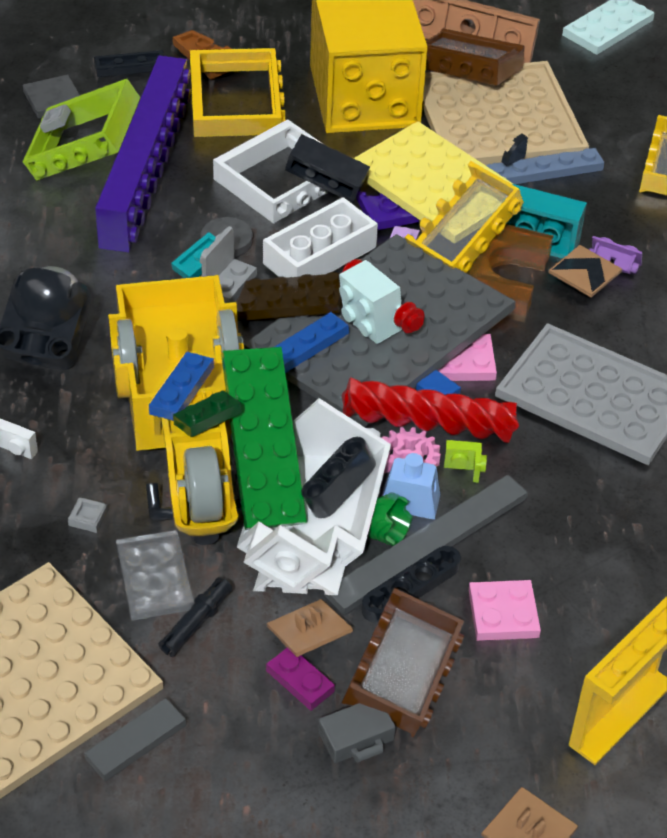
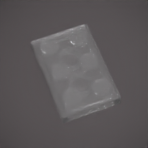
[116,530,194,621]

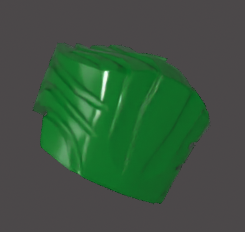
[368,492,413,546]

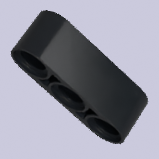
[301,437,376,519]

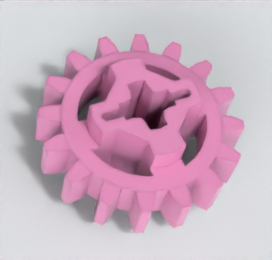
[382,427,441,473]

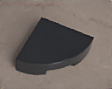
[501,133,528,166]

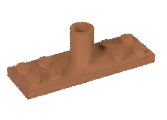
[413,0,540,63]

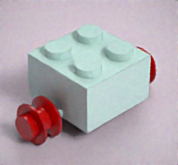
[339,259,425,344]

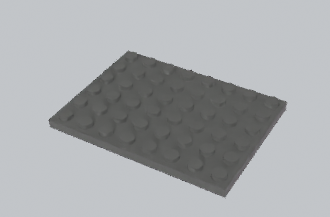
[244,234,515,427]

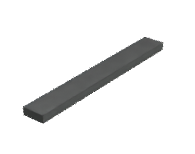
[324,475,528,615]

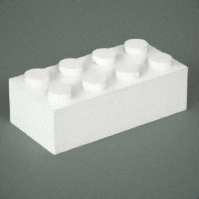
[263,197,378,278]

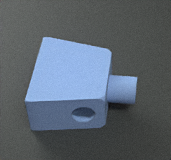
[382,453,440,520]

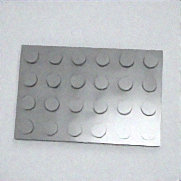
[495,323,667,466]

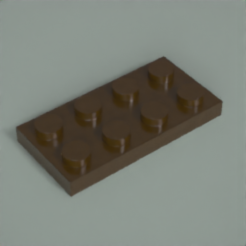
[237,272,342,321]

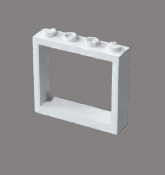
[213,120,329,223]

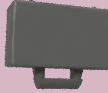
[318,703,395,763]

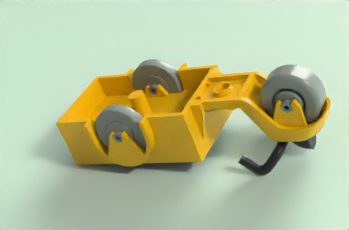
[108,275,244,545]

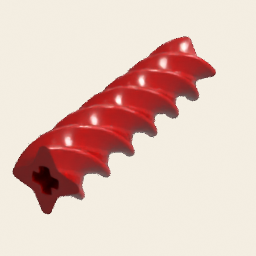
[342,377,519,443]

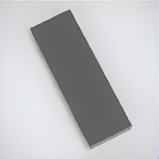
[84,698,186,781]

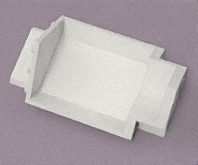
[237,398,391,595]

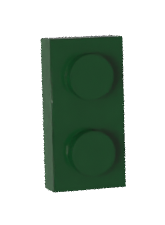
[173,390,242,437]

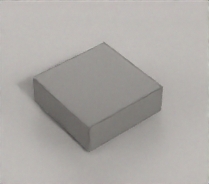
[40,104,71,133]
[68,497,108,533]

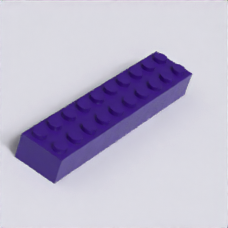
[95,55,191,253]

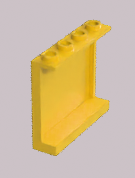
[568,596,667,765]

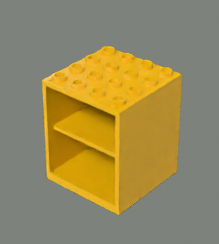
[310,0,427,133]

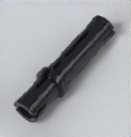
[158,577,232,657]

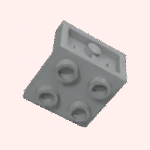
[200,226,257,303]

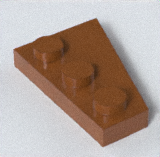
[173,30,232,79]

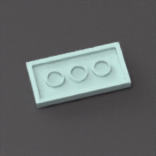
[562,0,655,55]

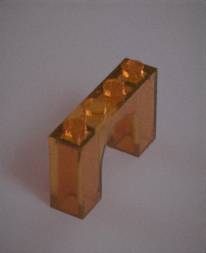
[468,224,553,322]

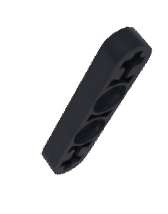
[362,546,461,623]

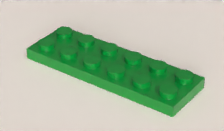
[221,347,307,530]

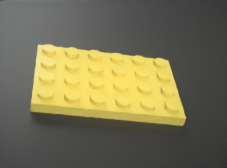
[353,121,513,244]

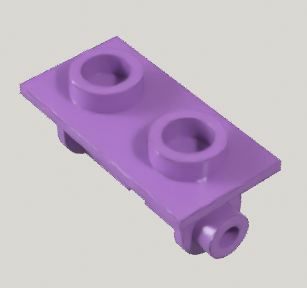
[589,236,642,275]

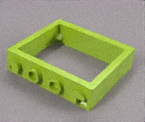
[23,79,140,181]

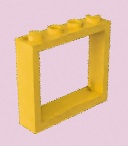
[190,48,286,137]

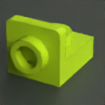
[444,440,487,483]

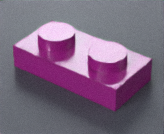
[266,648,335,711]

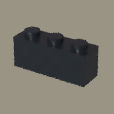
[285,134,370,203]

